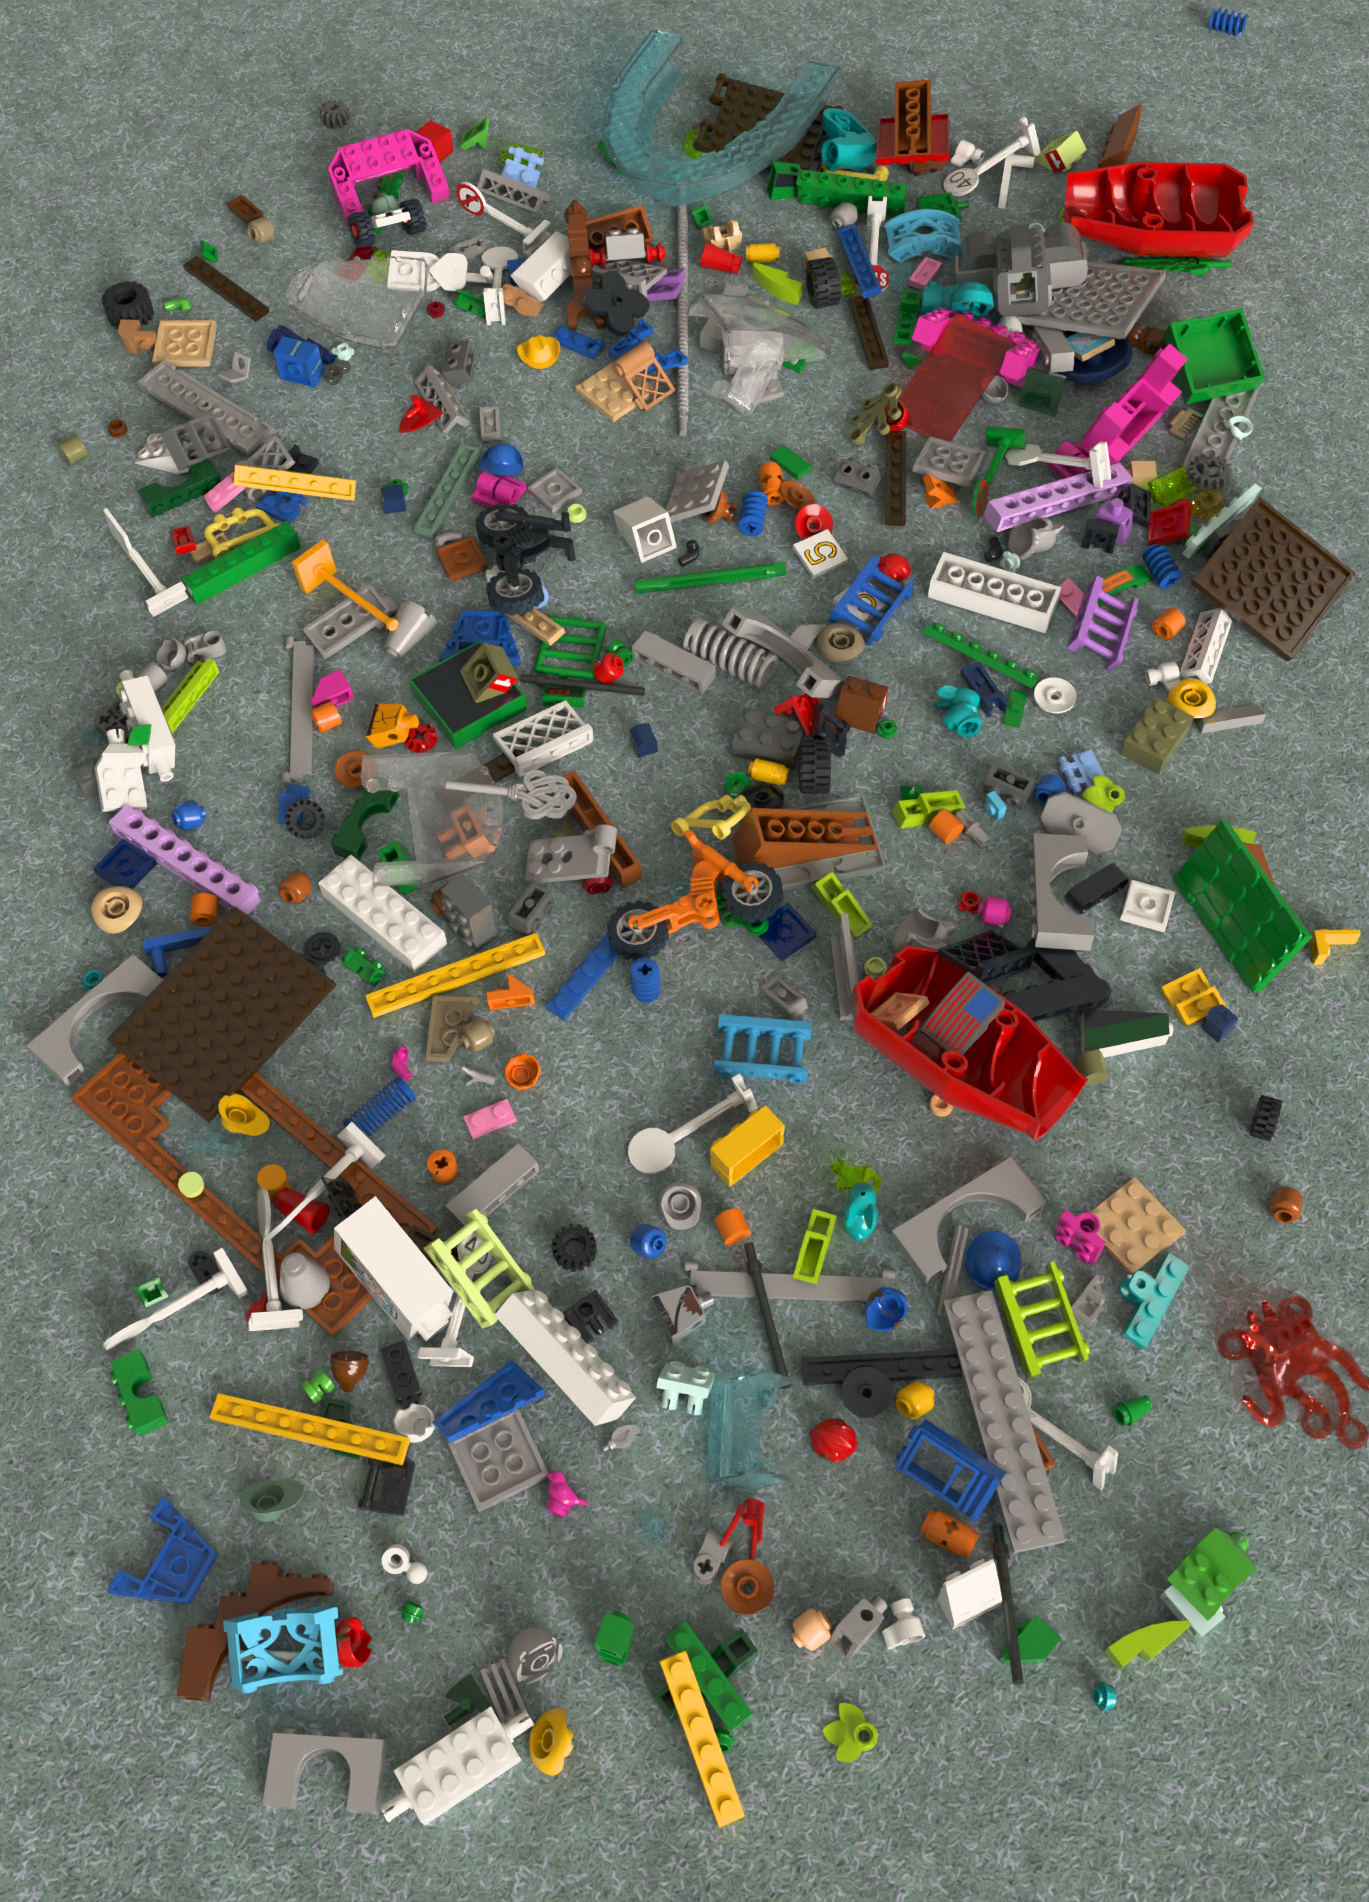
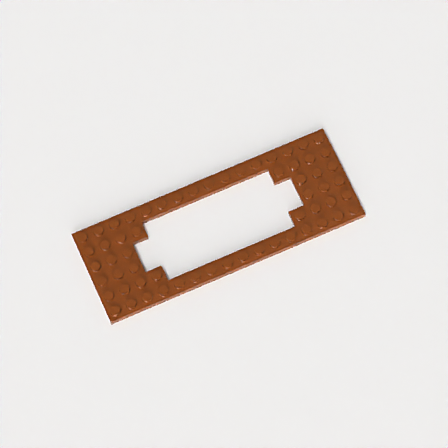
[70,1052,438,1338]

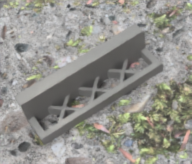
[477,169,551,214]
[414,365,470,433]

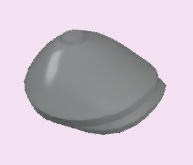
[658,1181,701,1230]

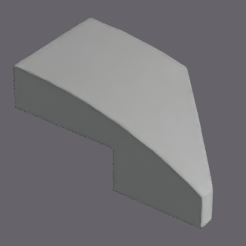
[790,624,827,650]
[1071,1274,1106,1328]

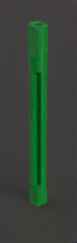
[634,562,786,594]

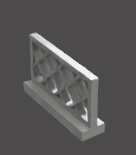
[591,259,667,297]
[830,913,859,1020]

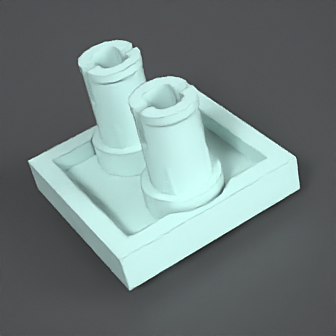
[657,1361,715,1415]

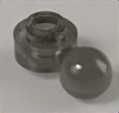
[322,360,351,385]

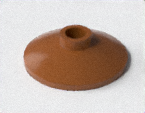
[780,480,815,510]
[334,751,378,788]
[721,1559,774,1615]

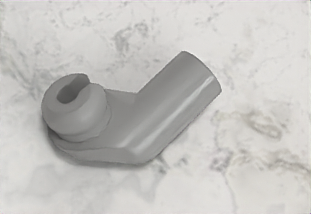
[434,532,463,548]

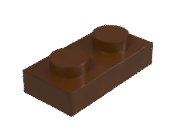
[227,195,264,225]

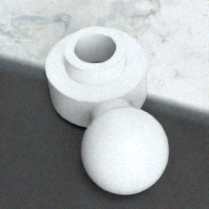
[382,1544,427,1584]

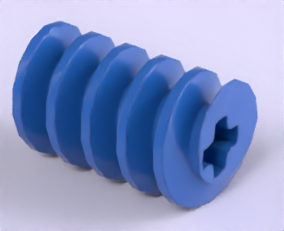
[1209,7,1248,36]
[738,491,768,536]
[1142,545,1182,589]
[630,957,661,1003]

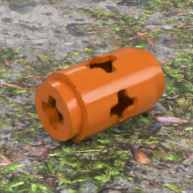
[758,462,784,505]
[920,1509,979,1558]

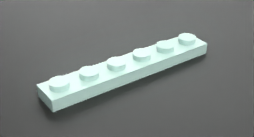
[1183,483,1262,559]

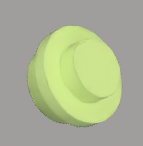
[567,504,586,523]
[864,957,887,979]

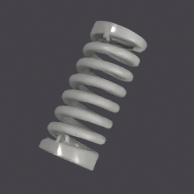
[683,618,778,690]

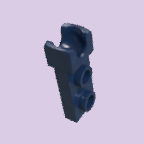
[960,662,1008,717]

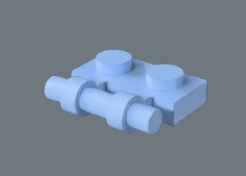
[501,146,544,188]
[1058,749,1105,796]

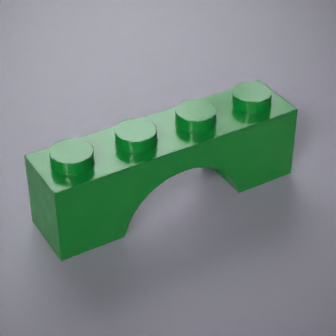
[664,1621,754,1733]

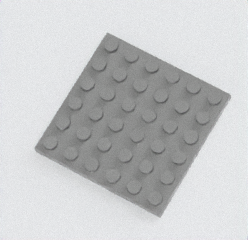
[1016,261,1166,339]

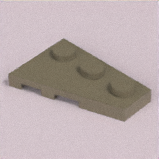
[425,996,480,1062]

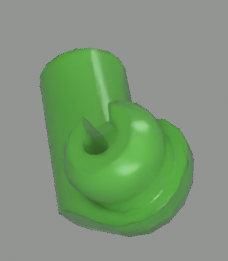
[163,298,191,312]

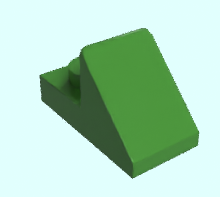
[460,117,489,151]

